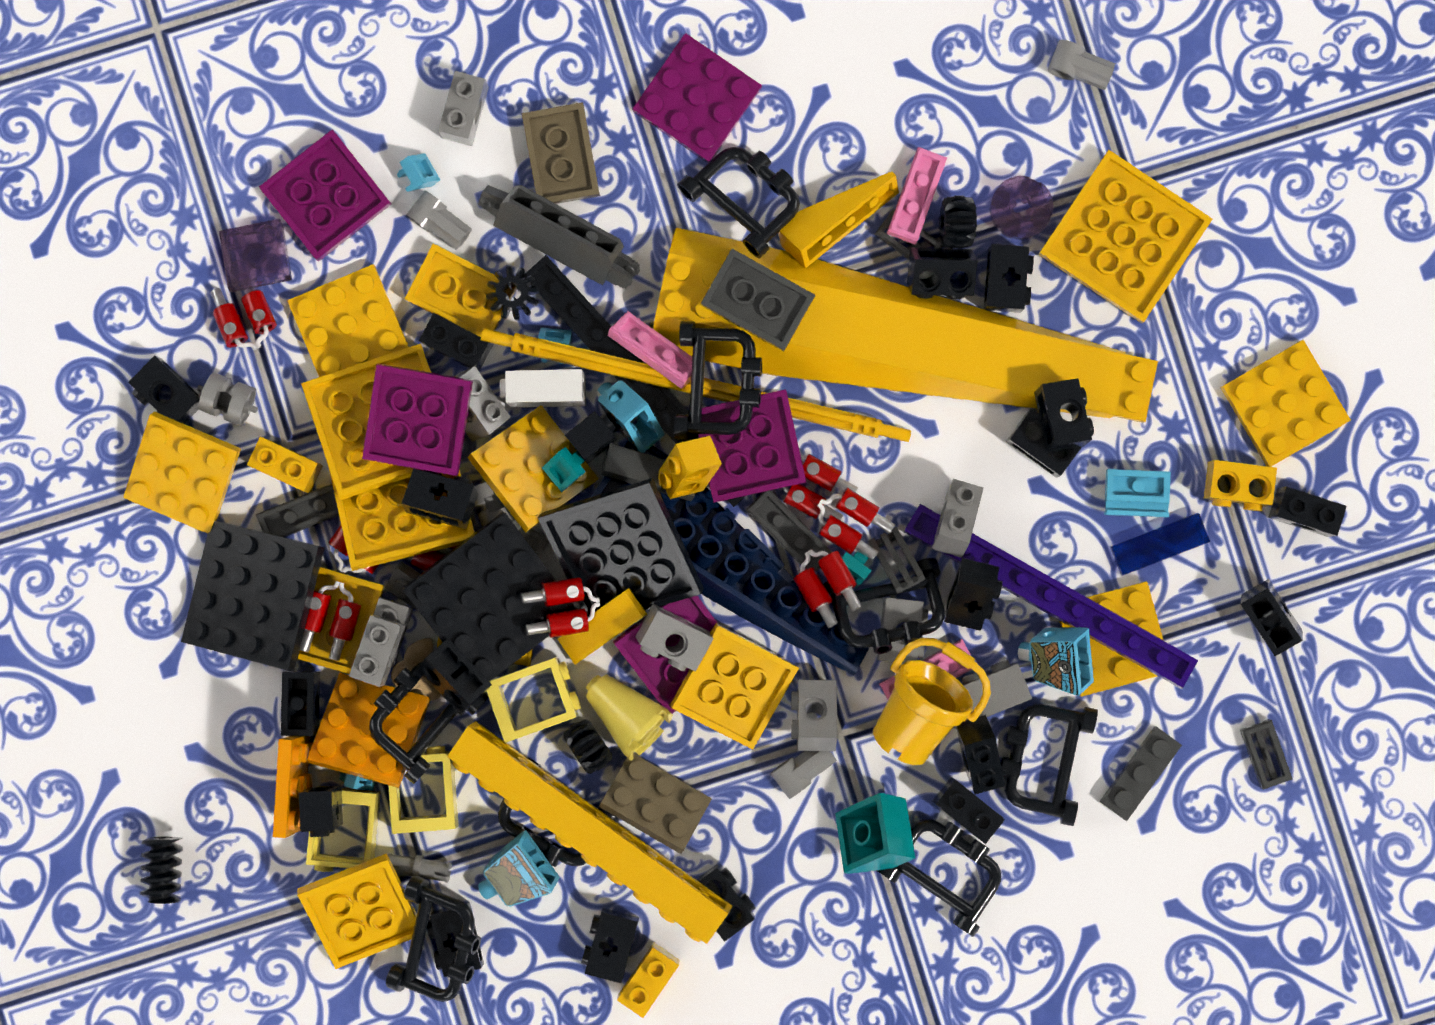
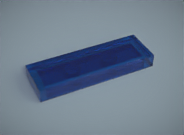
[1110,513,1210,576]

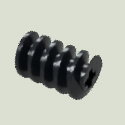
[140,836,183,904]

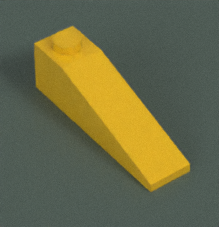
[778,171,899,268]

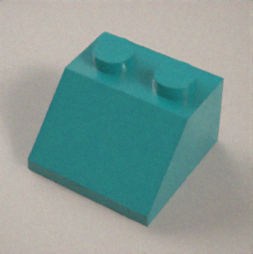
[835,793,916,874]

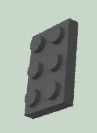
[701,249,815,352]

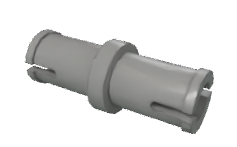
[388,853,452,883]

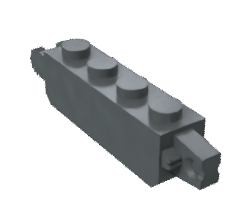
[478,185,640,289]

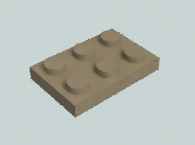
[522,102,600,204]
[599,753,712,854]

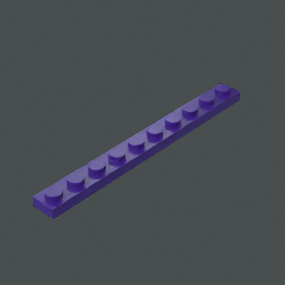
[904,504,1198,689]

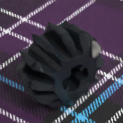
[938,195,977,249]
[486,266,540,321]
[564,719,612,774]

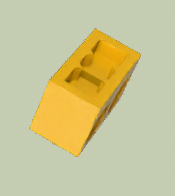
[247,436,323,493]
[658,436,722,499]
[1203,460,1277,511]
[617,942,680,1018]

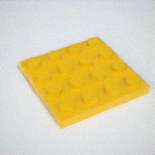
[1038,150,1213,324]
[301,343,431,500]
[328,466,475,571]

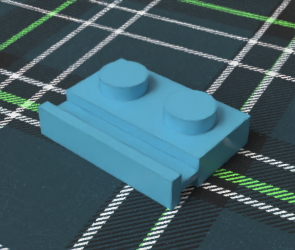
[1104,469,1171,518]

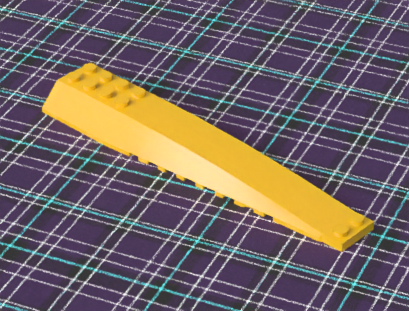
[653,228,1158,423]

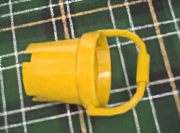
[872,638,991,765]

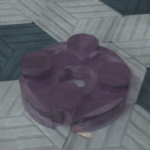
[990,176,1054,240]

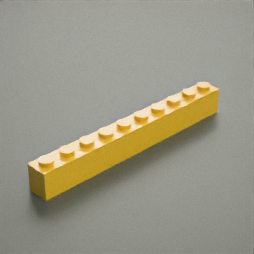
[447,721,733,944]

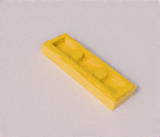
[557,588,647,665]

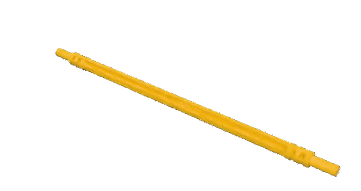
[480,328,911,442]

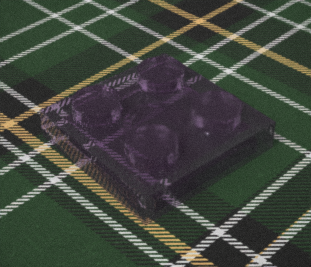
[219,218,292,293]

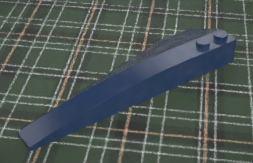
[591,441,869,675]

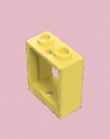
[487,657,581,743]
[388,746,459,834]
[306,786,381,872]

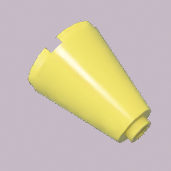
[586,674,673,760]

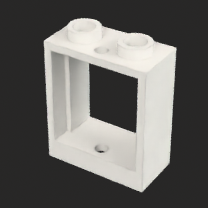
[500,369,586,408]

